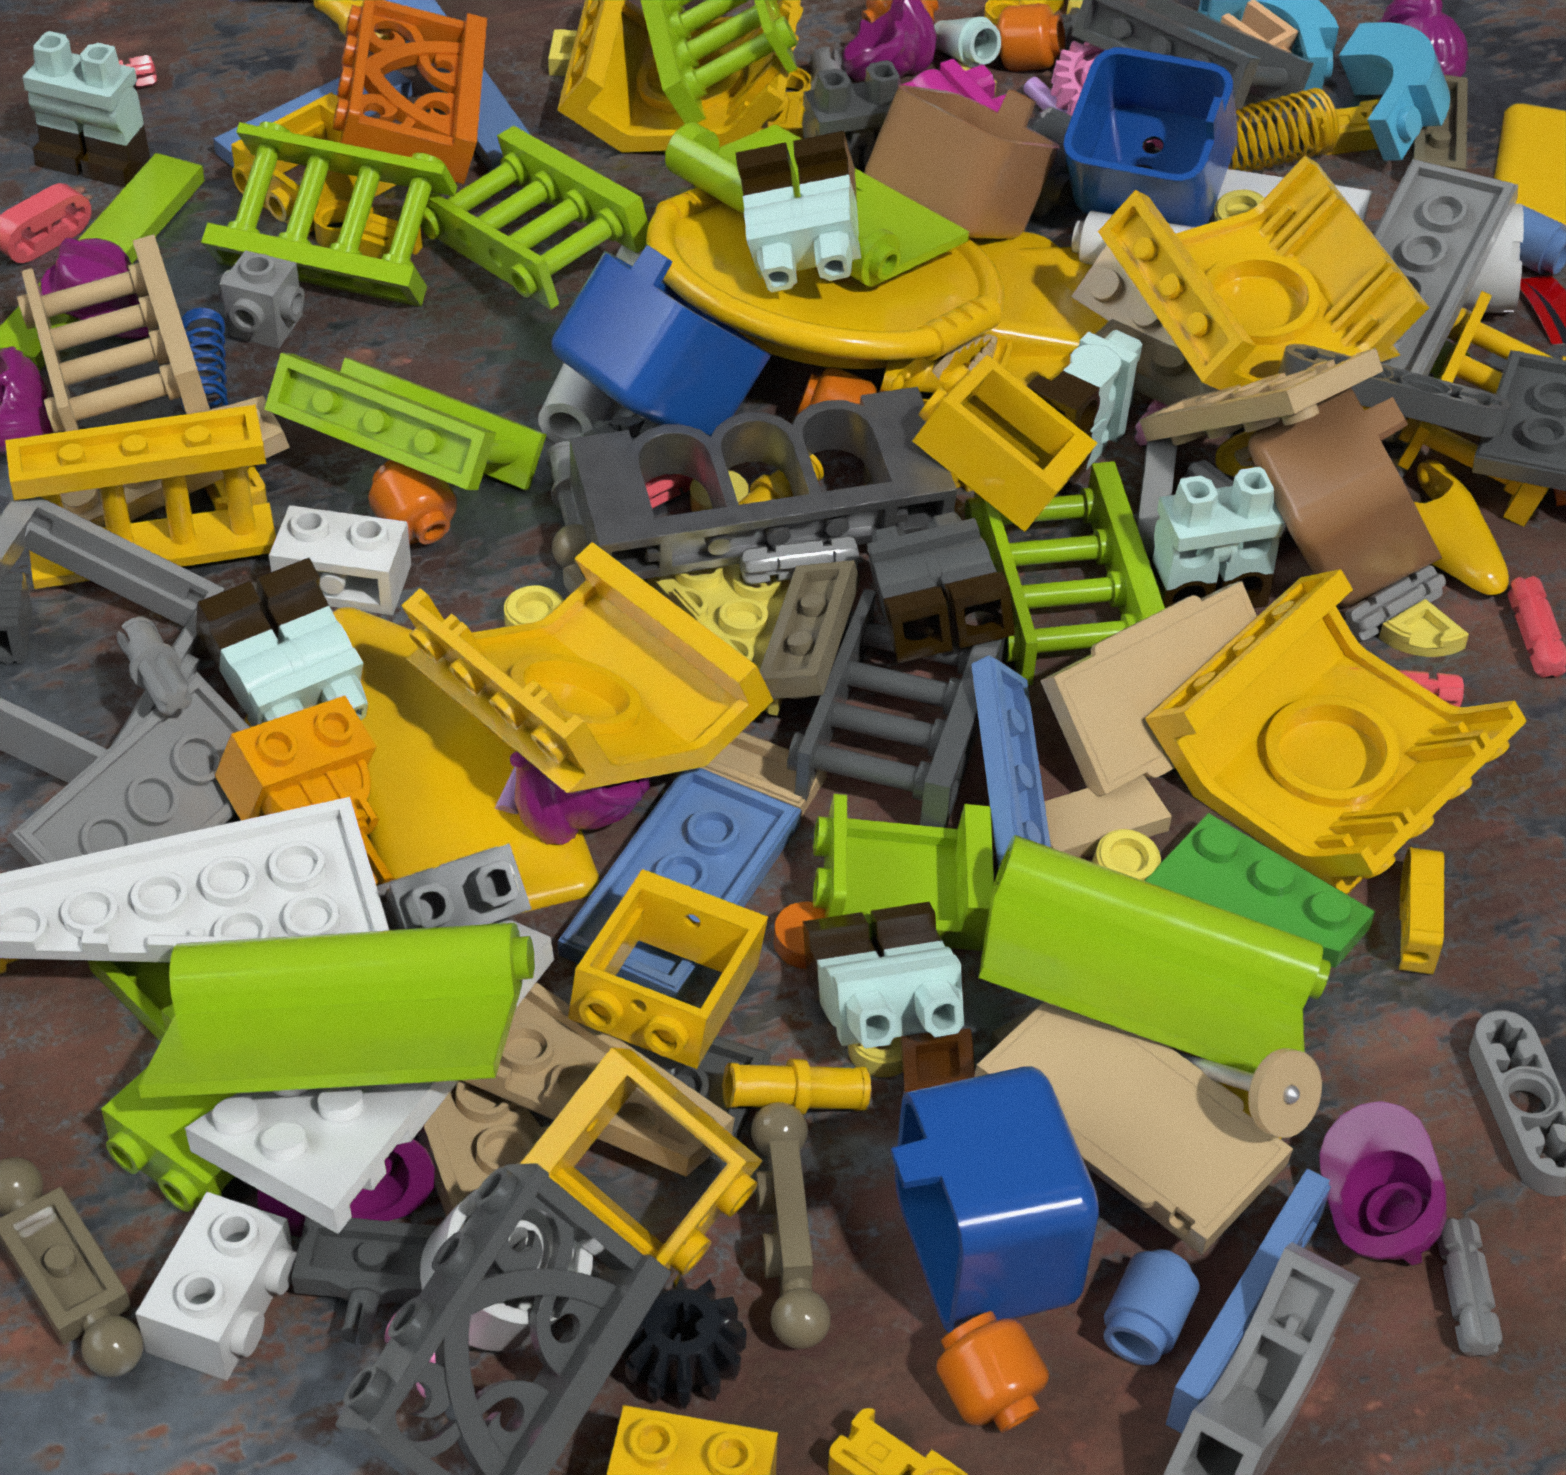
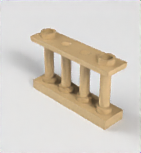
[17,235,210,433]

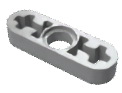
[1136,437,1177,558]
[1469,1011,1566,1197]

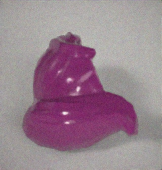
[842,0,937,82]
[1378,0,1469,77]
[0,346,66,456]
[510,751,650,845]

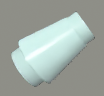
[934,17,1001,68]

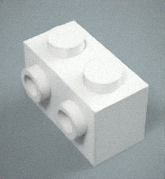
[269,505,411,615]
[136,1192,297,1381]

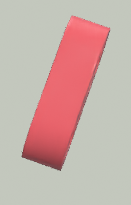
[0,183,91,263]

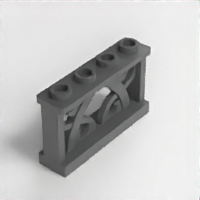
[336,1163,672,1475]

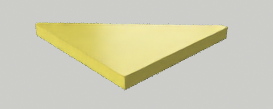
[645,564,791,716]

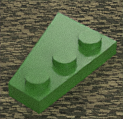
[1144,813,1375,968]

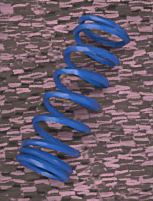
[181,308,228,412]

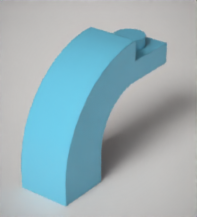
[1198,0,1339,99]
[1339,22,1450,161]

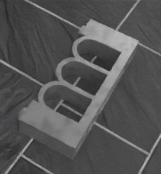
[570,387,957,579]

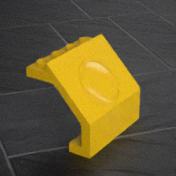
[557,0,803,153]
[1098,156,1430,390]
[401,542,774,793]
[1145,569,1527,894]

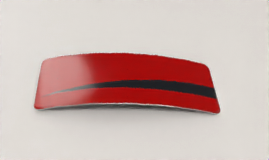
[1520,275,1566,345]

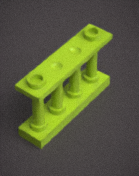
[641,0,798,124]
[201,121,457,307]
[421,125,649,310]
[264,353,547,490]
[964,461,1165,685]

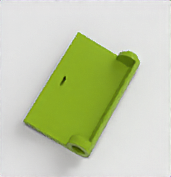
[665,122,969,286]

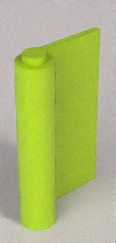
[979,835,1331,1074]
[138,923,535,1098]

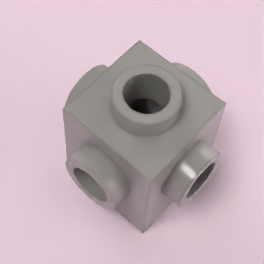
[218,250,305,349]

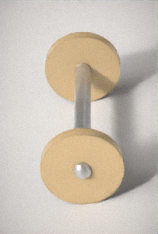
[1169,1046,1322,1138]

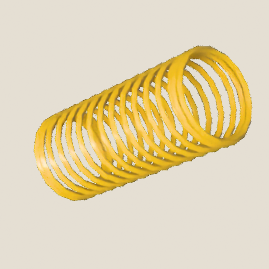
[1228,87,1339,172]

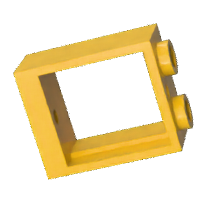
[231,92,396,233]
[912,355,1098,532]
[568,869,768,1069]
[520,1047,762,1276]

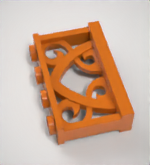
[332,0,487,184]

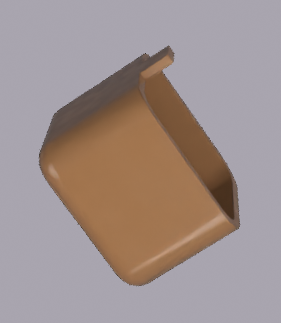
[864,85,1060,239]
[1248,387,1442,607]

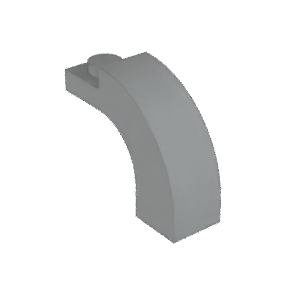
[1163,1242,1361,1475]

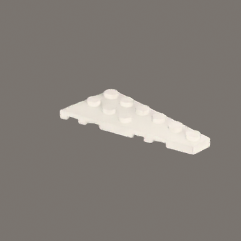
[0,797,389,962]
[185,918,554,1234]

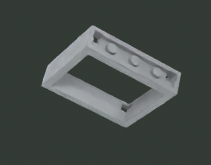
[0,497,225,783]

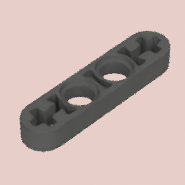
[1278,344,1511,437]

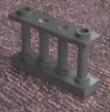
[1072,0,1314,112]
[787,588,1006,828]

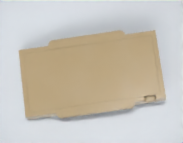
[1040,581,1257,796]
[974,1002,1293,1255]

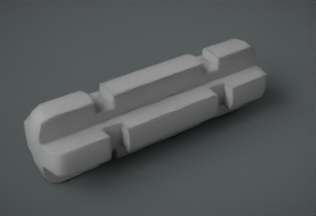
[740,536,859,585]
[1345,565,1446,641]
[1437,1218,1503,1357]

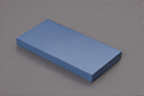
[558,768,801,1001]

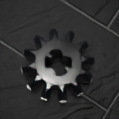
[622,1273,747,1410]

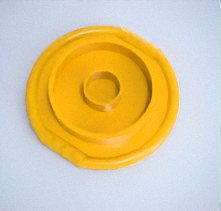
[646,187,1005,369]

